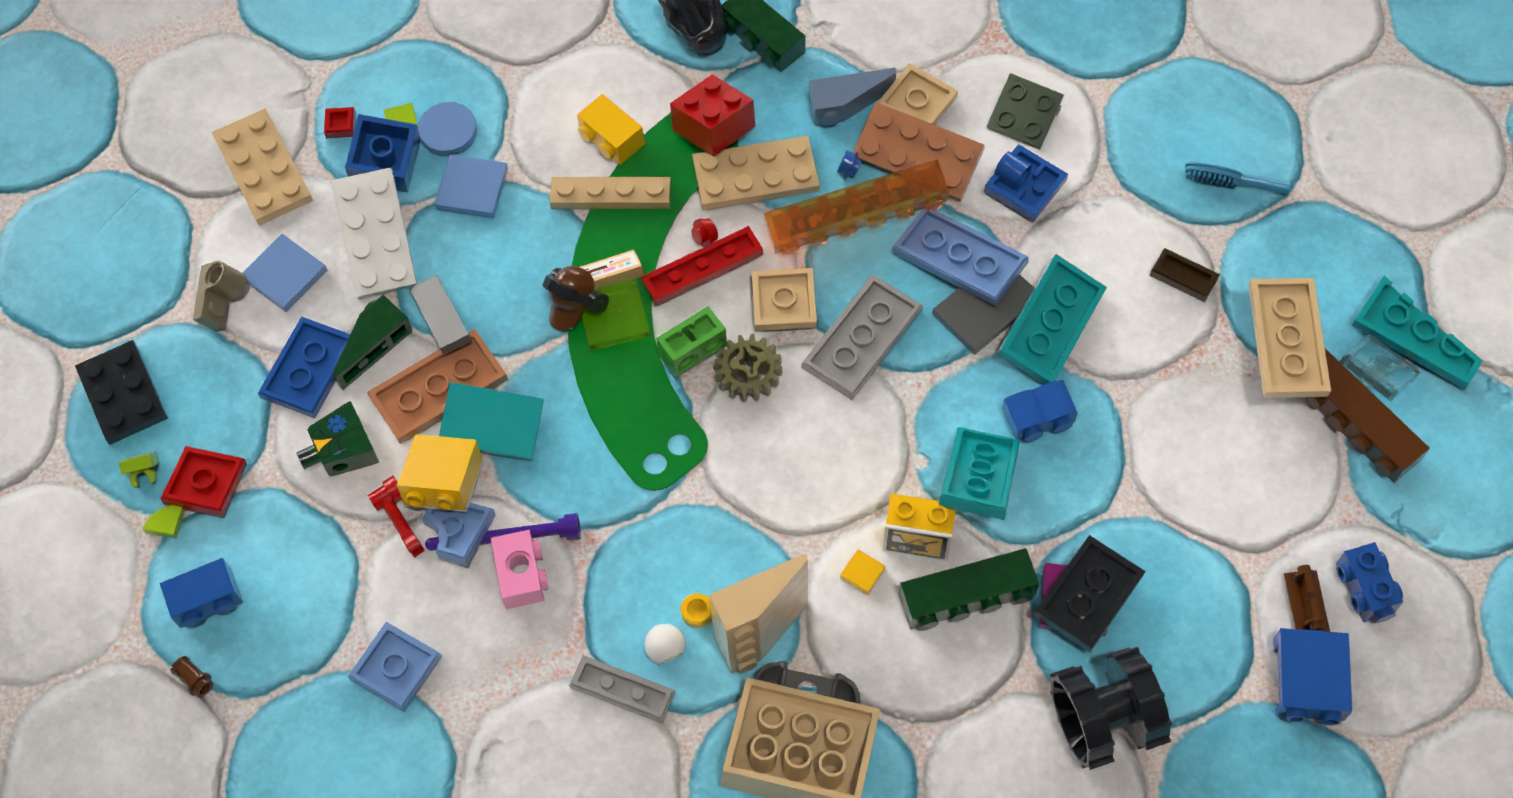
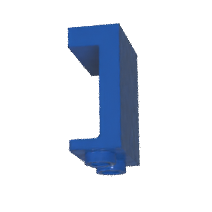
[1273,628,1352,725]

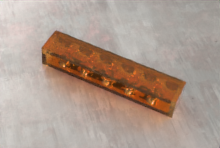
[764,159,949,255]

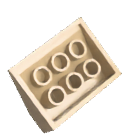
[709,554,808,674]
[721,677,880,798]

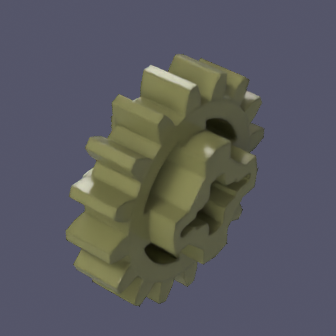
[715,334,783,401]

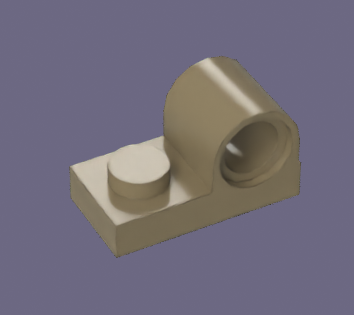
[193,261,247,332]

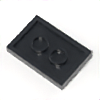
[75,340,168,445]
[1034,535,1146,653]

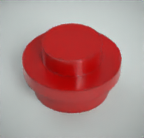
[691,218,718,247]

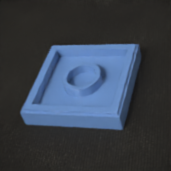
[435,155,508,218]
[242,234,328,312]
[348,622,442,712]

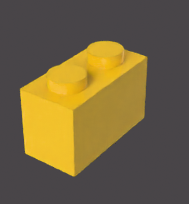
[577,94,645,165]

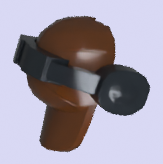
[542,265,609,330]

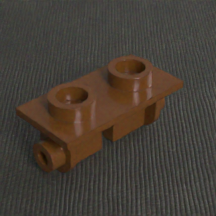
[1283,565,1330,632]

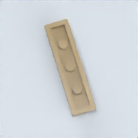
[550,177,671,209]

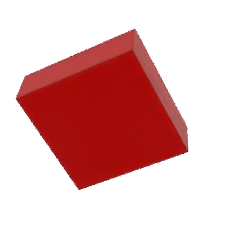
[324,107,356,139]

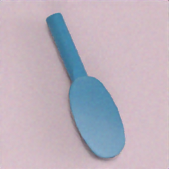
[1185,162,1291,194]

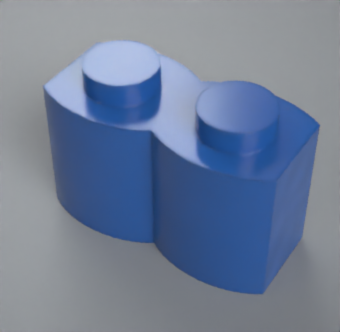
[1002,380,1078,442]

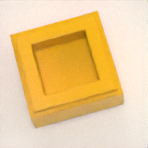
[840,549,886,595]

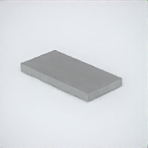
[801,274,923,400]

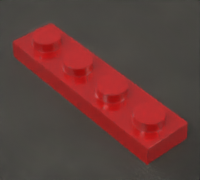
[641,226,763,306]

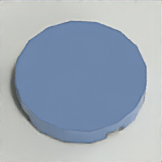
[418,102,477,156]

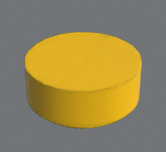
[681,593,712,628]

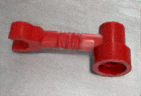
[367,475,425,558]

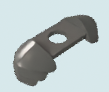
[754,661,861,704]

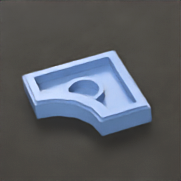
[422,503,496,566]

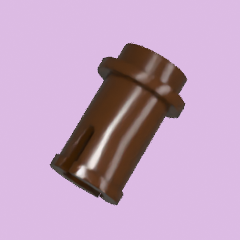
[170,656,213,697]

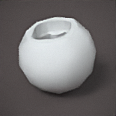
[644,624,686,665]

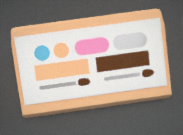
[580,250,643,291]

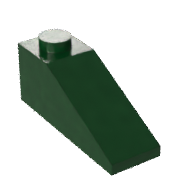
[332,294,413,390]

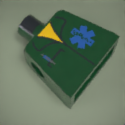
[296,401,379,476]

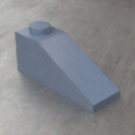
[809,68,897,126]

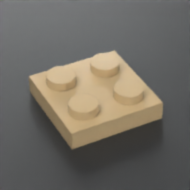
[878,63,958,125]
[752,268,817,331]

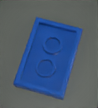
[258,316,350,418]

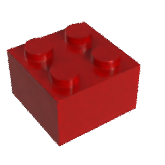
[670,74,756,157]

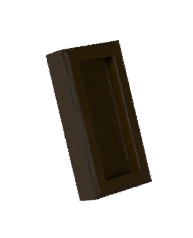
[1149,248,1220,303]

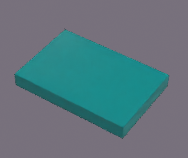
[439,382,544,462]

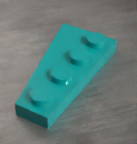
[1352,275,1483,390]

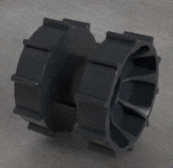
[1050,647,1172,770]

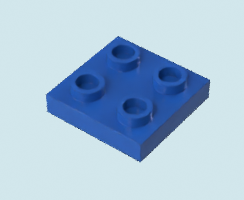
[984,144,1068,221]

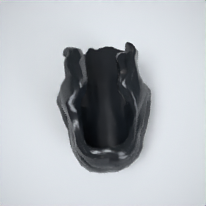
[658,0,727,53]

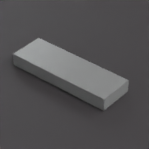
[569,655,676,724]

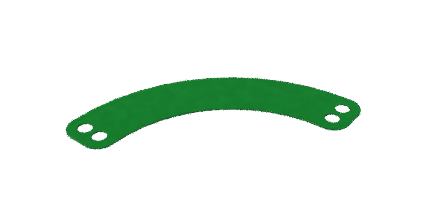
[567,112,738,491]

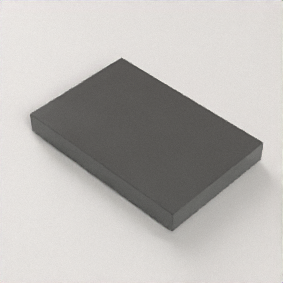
[932,275,1034,355]

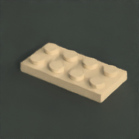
[212,108,313,226]
[692,136,820,210]
[1248,278,1331,398]

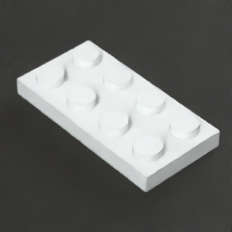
[331,168,418,299]

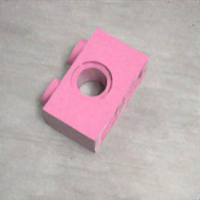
[491,530,549,609]

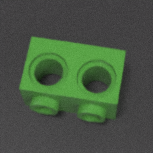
[656,306,727,377]

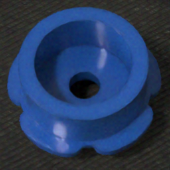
[837,150,862,179]

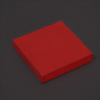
[160,446,247,517]

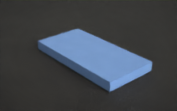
[892,206,1029,306]

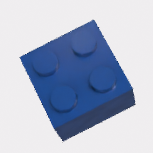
[345,114,420,193]

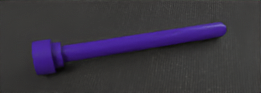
[425,513,581,551]

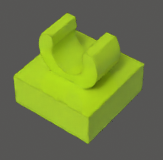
[118,451,159,487]

